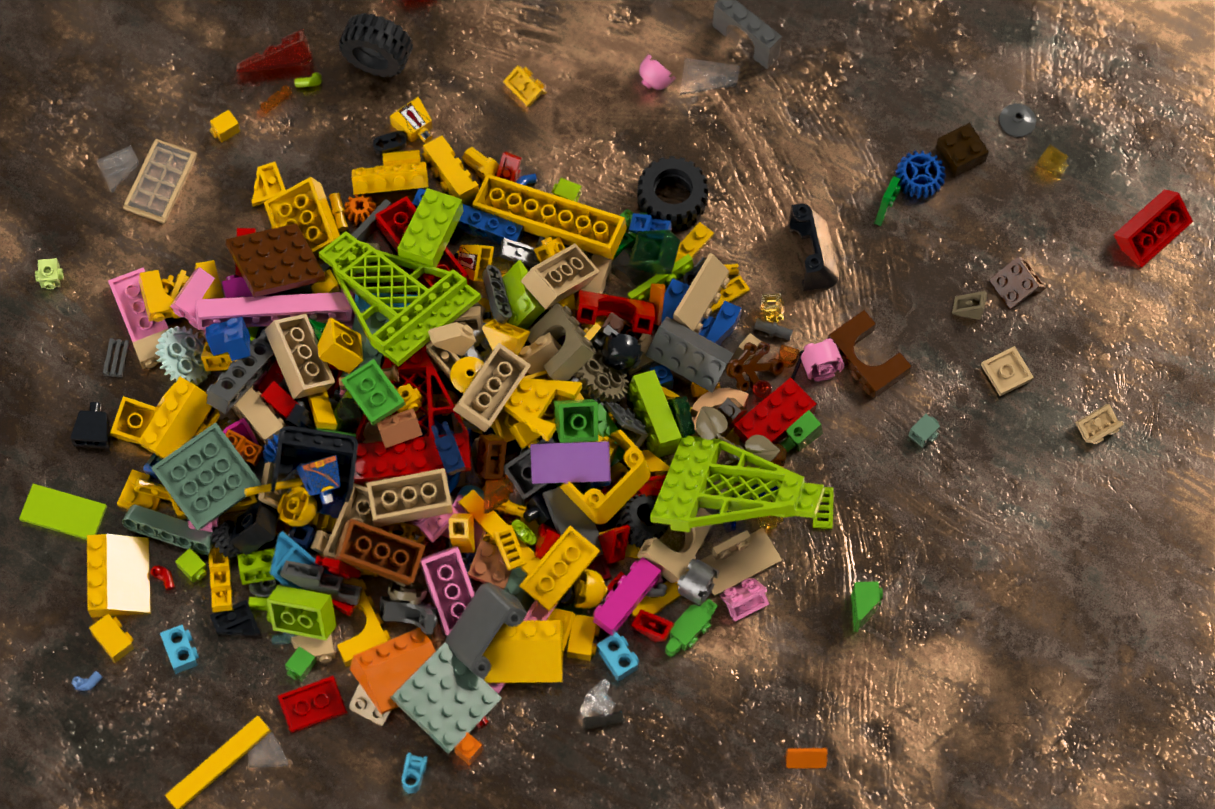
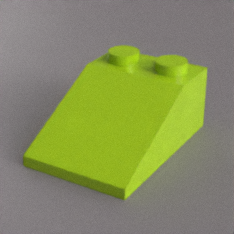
[502,260,545,329]

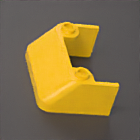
[559,429,650,525]

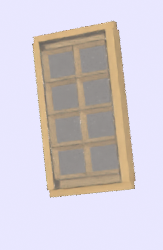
[123,139,197,224]

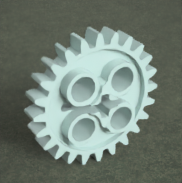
[155,326,211,385]

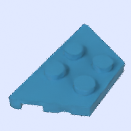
[270,531,333,591]

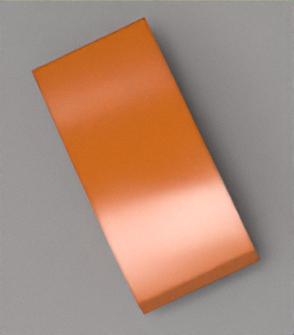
[225,429,264,466]

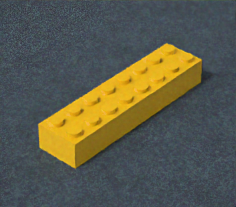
[472,174,627,260]

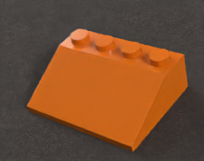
[350,628,436,714]

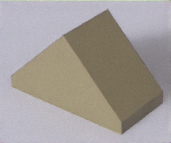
[952,291,987,320]

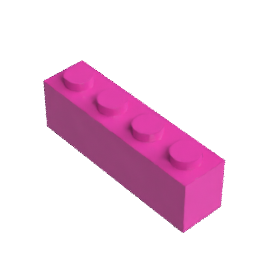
[593,557,661,636]

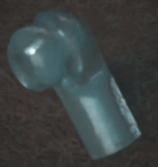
[272,632,297,644]

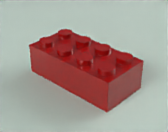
[733,377,817,446]

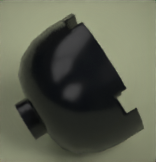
[602,334,641,370]

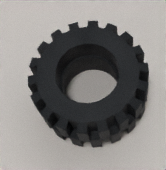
[615,494,669,548]

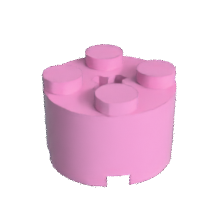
[801,339,844,382]

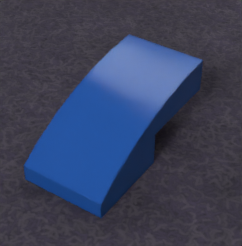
[629,213,672,241]

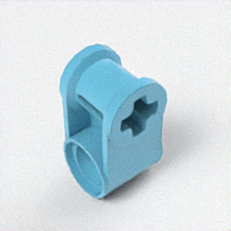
[402,752,428,794]

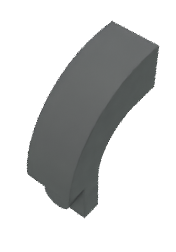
[379,596,437,634]

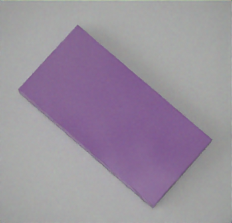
[530,441,611,484]

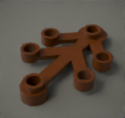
[726,342,784,392]

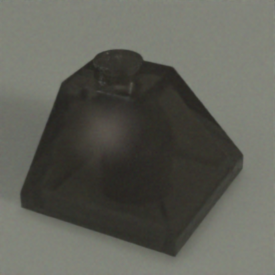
[611,245,664,289]

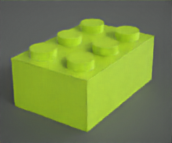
[267,585,337,640]

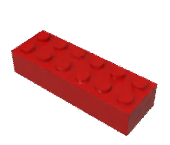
[375,196,470,289]

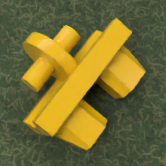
[161,269,190,299]

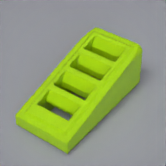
[813,487,834,529]

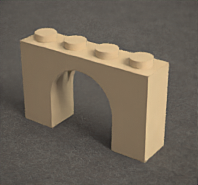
[637,507,713,583]

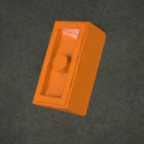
[649,283,665,326]
[786,748,828,769]

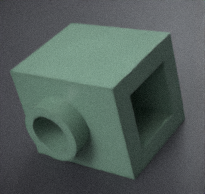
[908,414,940,448]

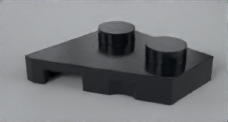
[210,600,261,636]

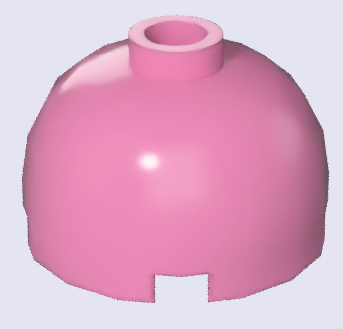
[639,54,676,90]

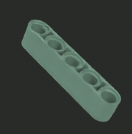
[122,505,215,555]

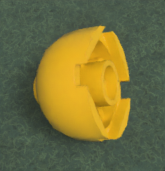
[277,486,318,527]
[574,569,607,608]

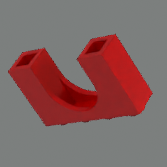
[576,290,655,335]

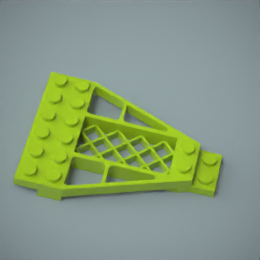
[319,231,481,367]
[650,435,825,532]

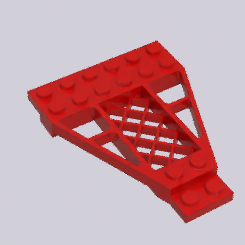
[354,344,471,483]

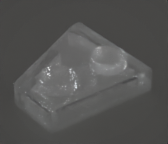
[97,146,139,192]
[249,726,288,768]

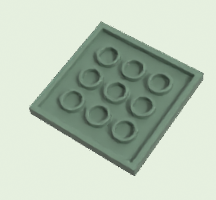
[151,423,262,532]
[391,643,502,754]

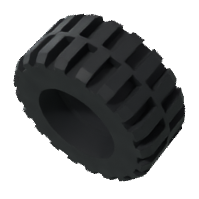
[339,13,413,77]
[637,156,709,231]

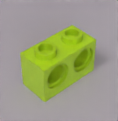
[237,548,275,585]

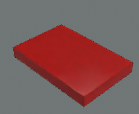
[277,675,347,734]

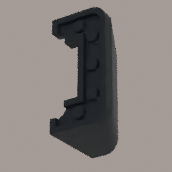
[788,203,839,291]

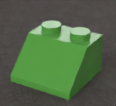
[554,399,598,443]
[851,581,883,632]

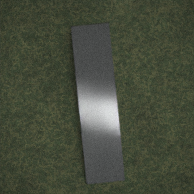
[280,560,362,605]

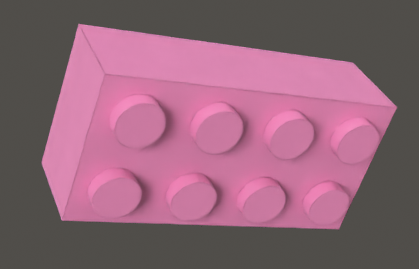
[420,546,475,635]

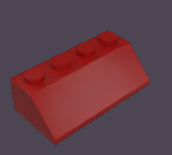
[1113,189,1193,267]

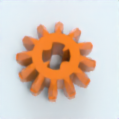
[344,194,376,225]

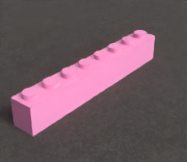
[195,292,352,330]

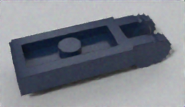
[431,421,466,476]

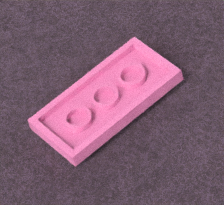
[108,267,169,342]

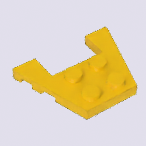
[504,378,582,442]

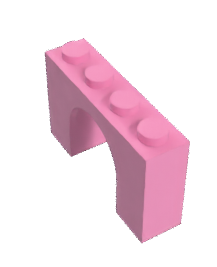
[170,267,215,335]

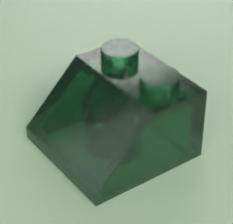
[629,230,680,275]

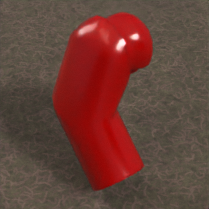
[151,565,175,590]

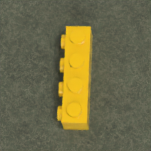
[352,162,428,195]

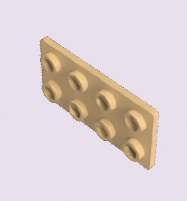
[700,528,782,596]

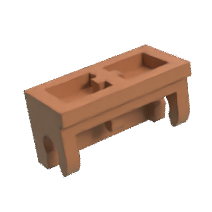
[377,408,423,448]

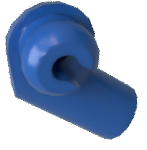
[515,174,537,185]

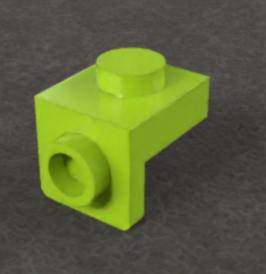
[249,595,272,623]

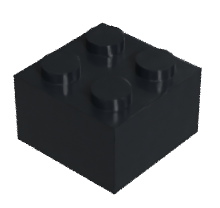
[230,501,279,556]

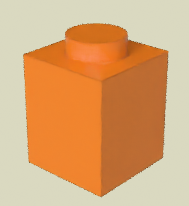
[454,732,483,765]

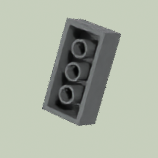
[645,317,734,392]

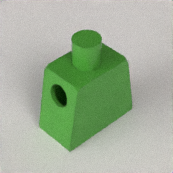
[780,410,823,453]

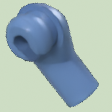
[72,671,103,691]

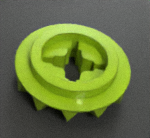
[511,519,537,546]

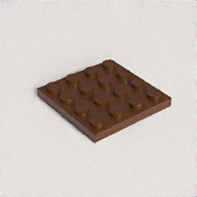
[226,223,326,298]

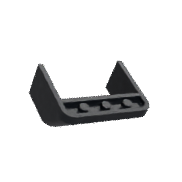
[270,426,358,503]

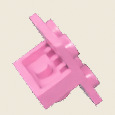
[720,578,769,621]

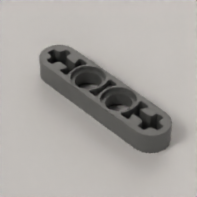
[482,265,512,324]

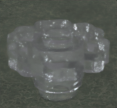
[580,679,616,717]

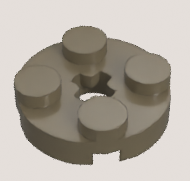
[388,581,428,605]

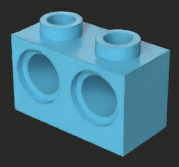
[160,625,199,674]
[597,632,639,682]

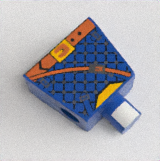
[296,455,340,504]

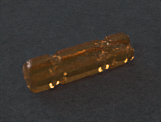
[260,85,292,113]

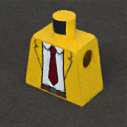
[390,97,433,143]
[454,245,494,281]

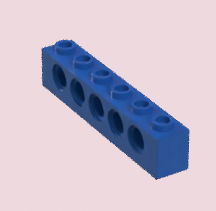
[412,188,524,245]

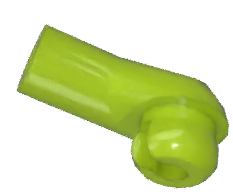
[294,73,322,88]

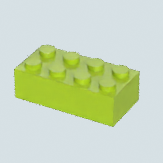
[397,188,463,267]
[626,370,682,458]

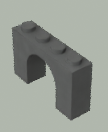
[712,0,782,69]

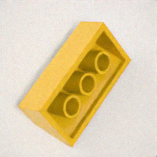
[138,376,212,459]

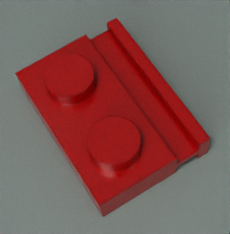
[315,556,361,580]

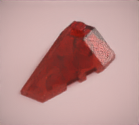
[236,29,313,73]

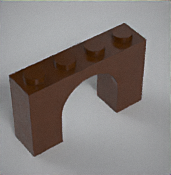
[828,310,912,398]

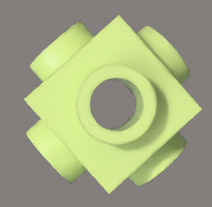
[35,258,64,289]

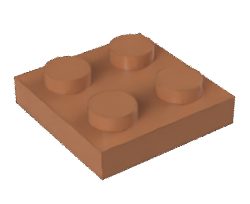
[468,540,513,590]

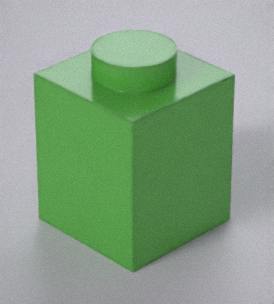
[285,646,317,681]

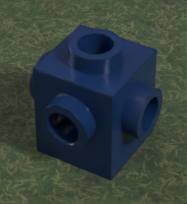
[288,524,316,553]

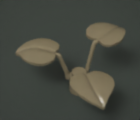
[696,406,780,496]

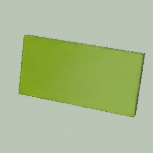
[19,484,107,540]

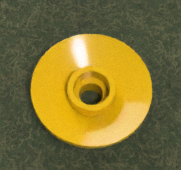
[450,357,484,393]

